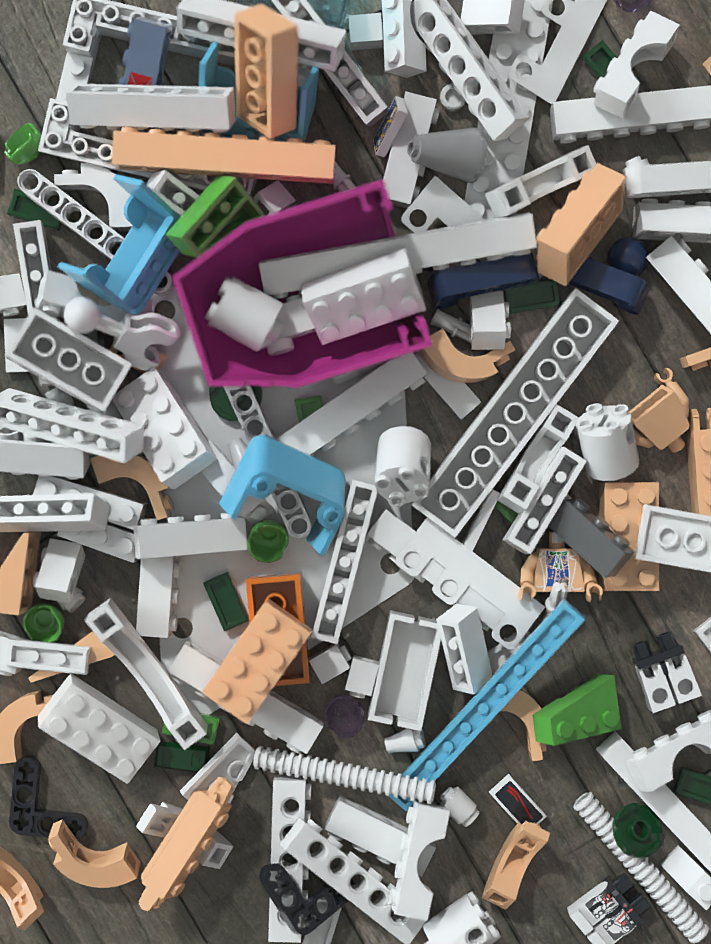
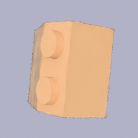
[0,531,41,615]

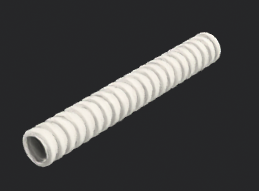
[253,745,436,805]
[573,792,709,944]

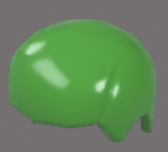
[4,123,42,164]
[248,519,289,563]
[23,603,64,643]

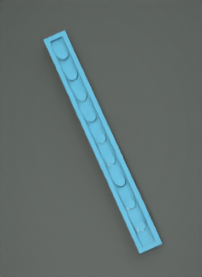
[389,599,585,811]

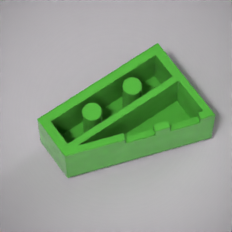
[165,175,266,257]
[532,673,622,746]

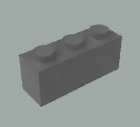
[548,498,635,578]

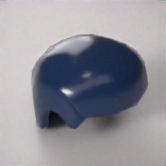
[607,238,649,276]

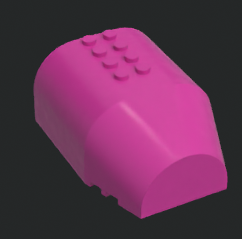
[172,180,432,388]

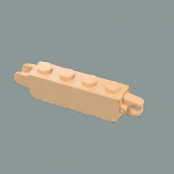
[686,408,711,516]
[139,776,235,911]

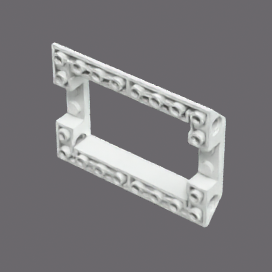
[38,0,258,197]

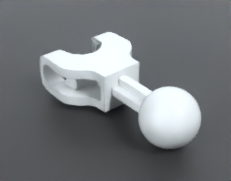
[64,297,180,371]

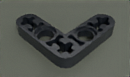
[9,755,89,840]
[259,863,355,935]

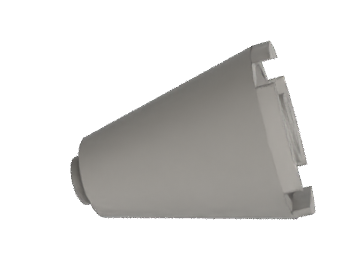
[407,127,487,183]

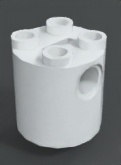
[204,276,284,352]
[576,403,640,481]
[375,426,431,506]
[423,891,501,944]

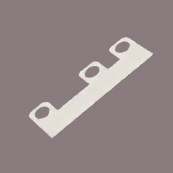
[509,0,607,104]
[402,176,542,278]
[396,517,545,650]

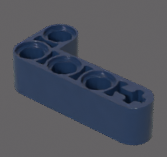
[427,252,540,309]
[568,258,650,315]

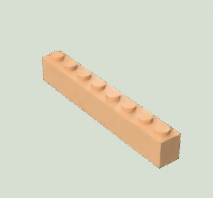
[112,127,336,184]

